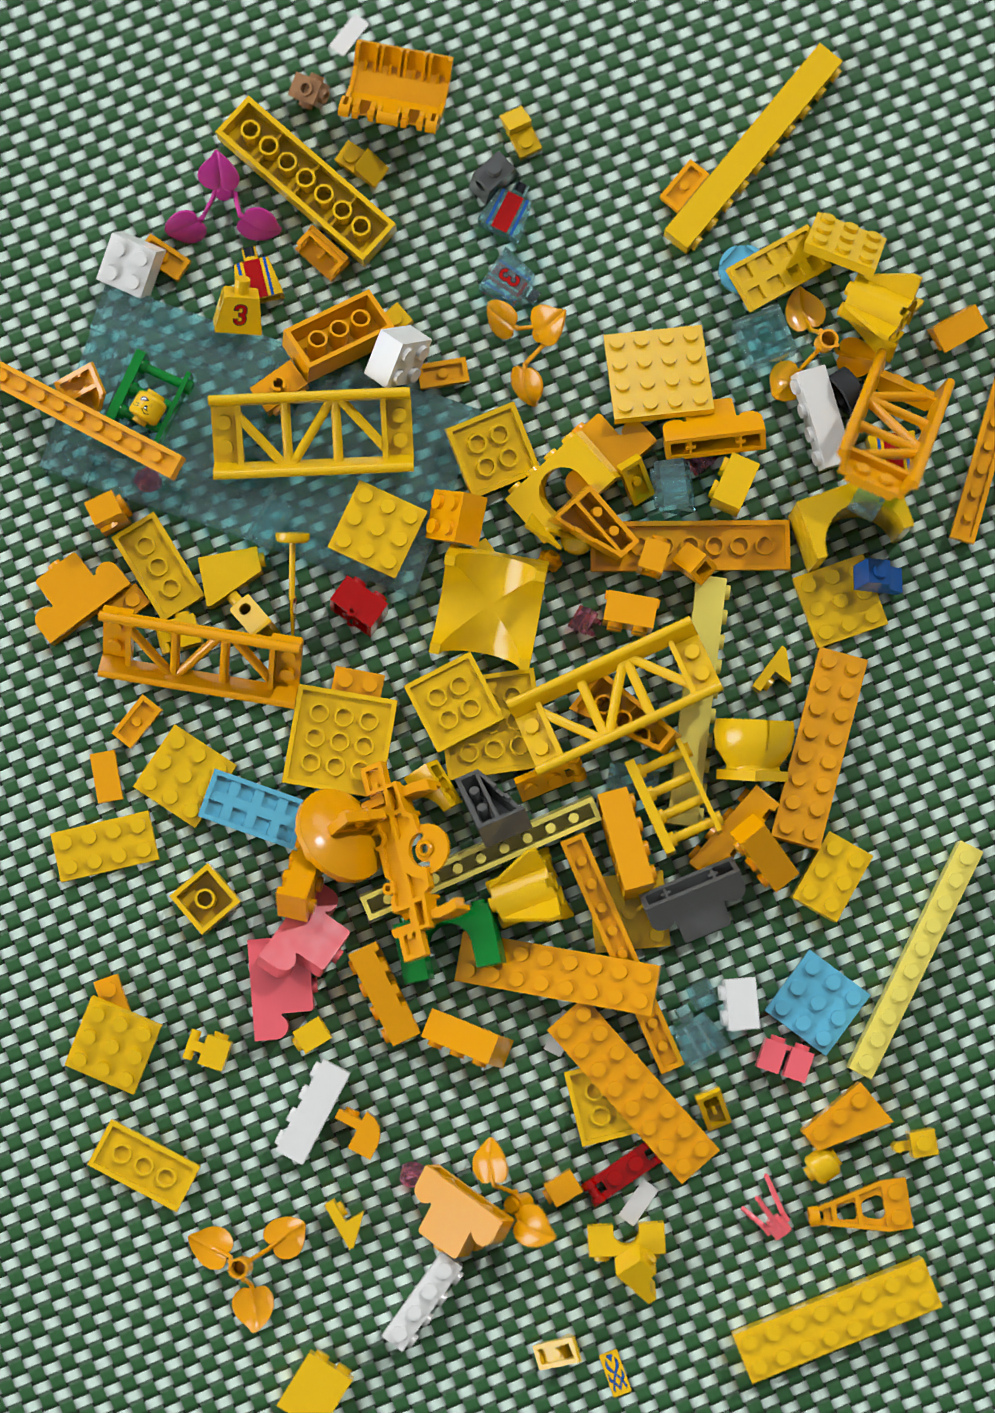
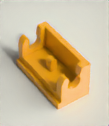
[295,224,350,283]
[927,304,988,353]

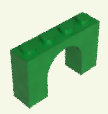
[392,899,507,985]

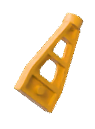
[807,1177,913,1232]

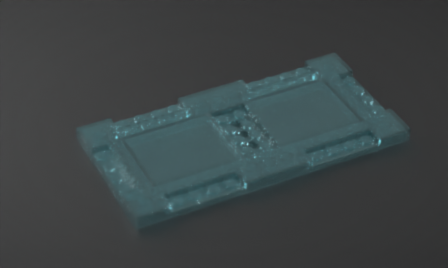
[39,284,481,598]

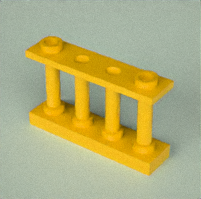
[624,738,725,858]

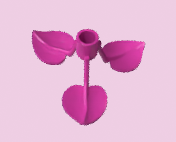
[165,150,282,243]

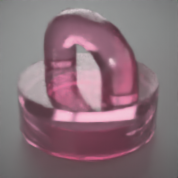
[134,467,162,493]
[399,1162,425,1188]

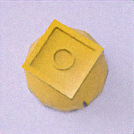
[713,718,795,782]

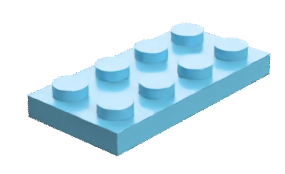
[198,769,304,850]

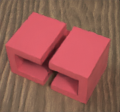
[755,1034,815,1083]

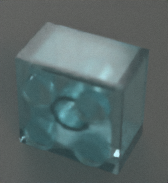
[730,304,797,374]
[650,458,696,516]

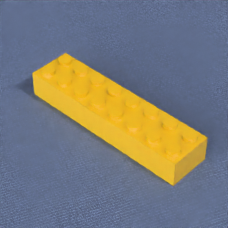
[215,95,397,267]
[731,1255,943,1384]

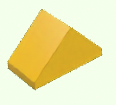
[693,1086,732,1132]

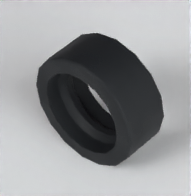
[829,367,862,417]

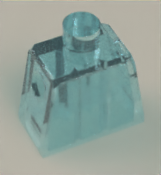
[672,1003,729,1068]

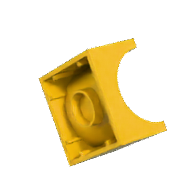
[787,483,915,573]

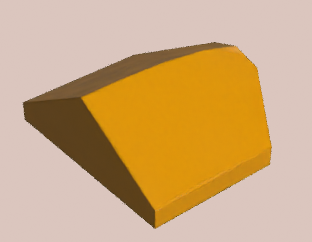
[54,362,106,412]

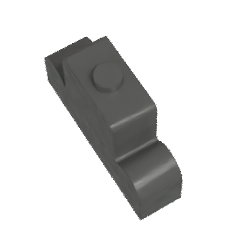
[639,856,746,943]

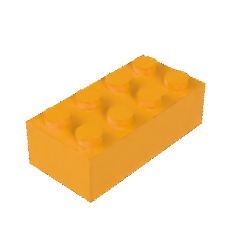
[282,289,395,383]
[596,786,657,901]

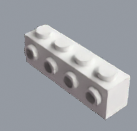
[790,365,845,471]
[274,1059,351,1165]
[382,1252,464,1351]

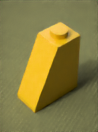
[198,546,266,610]

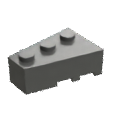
[455,769,532,848]

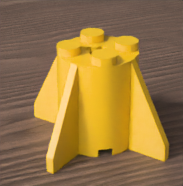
[837,273,924,363]
[485,847,574,929]

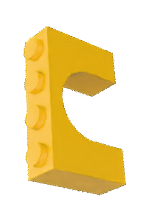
[505,431,621,544]

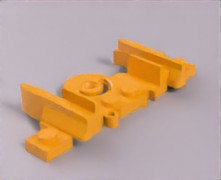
[360,761,470,963]

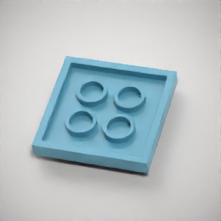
[764,949,870,1056]

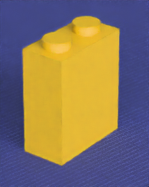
[276,1349,354,1413]

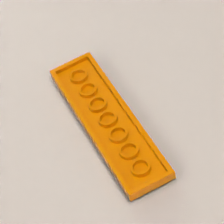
[590,520,790,572]
[771,647,868,851]
[454,931,661,1016]
[547,1003,720,1184]

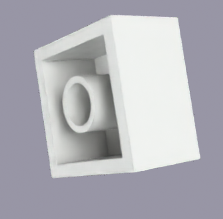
[96,231,166,298]
[364,325,432,388]
[717,977,760,1031]

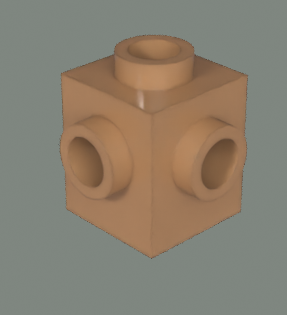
[287,72,330,111]

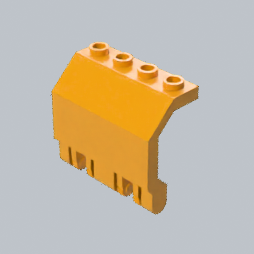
[338,39,454,134]

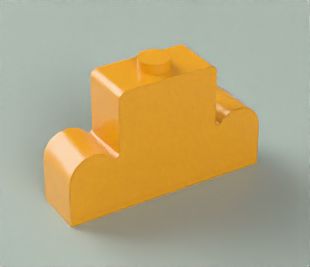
[663,398,766,461]
[565,414,657,498]
[35,552,132,646]
[415,1164,515,1258]

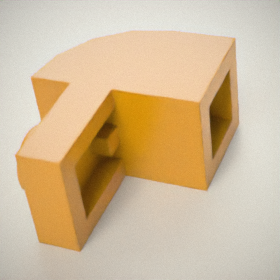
[335,1106,381,1159]

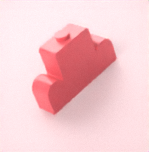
[255,884,350,978]
[247,938,318,1041]

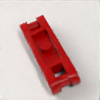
[581,1142,662,1207]

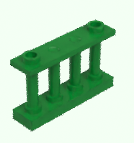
[96,349,195,447]

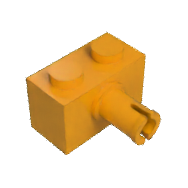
[250,360,310,417]

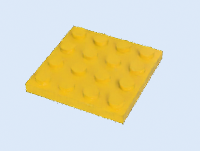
[603,325,714,424]
[444,667,536,781]
[282,684,398,798]

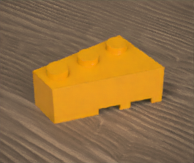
[548,485,640,560]
[730,814,799,893]
[421,1008,514,1069]
[799,1081,893,1151]

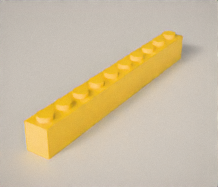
[663,43,843,254]

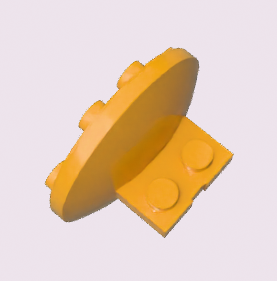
[295,789,387,883]

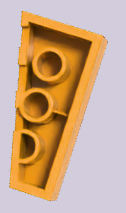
[569,675,682,755]
[688,785,780,871]
[276,837,324,922]
[348,941,421,1046]

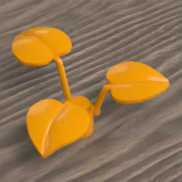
[769,286,876,402]
[487,299,566,407]
[472,1137,557,1251]
[188,1217,306,1333]

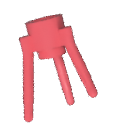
[741,1173,792,1240]

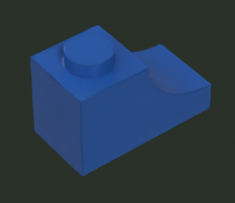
[853,558,903,595]

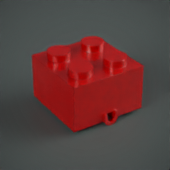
[330,575,388,638]

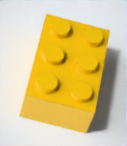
[790,831,873,923]

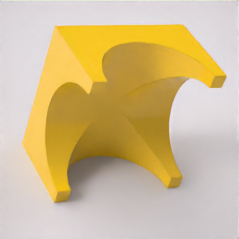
[429,544,549,671]

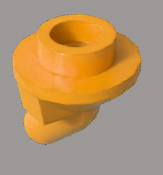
[538,549,562,572]

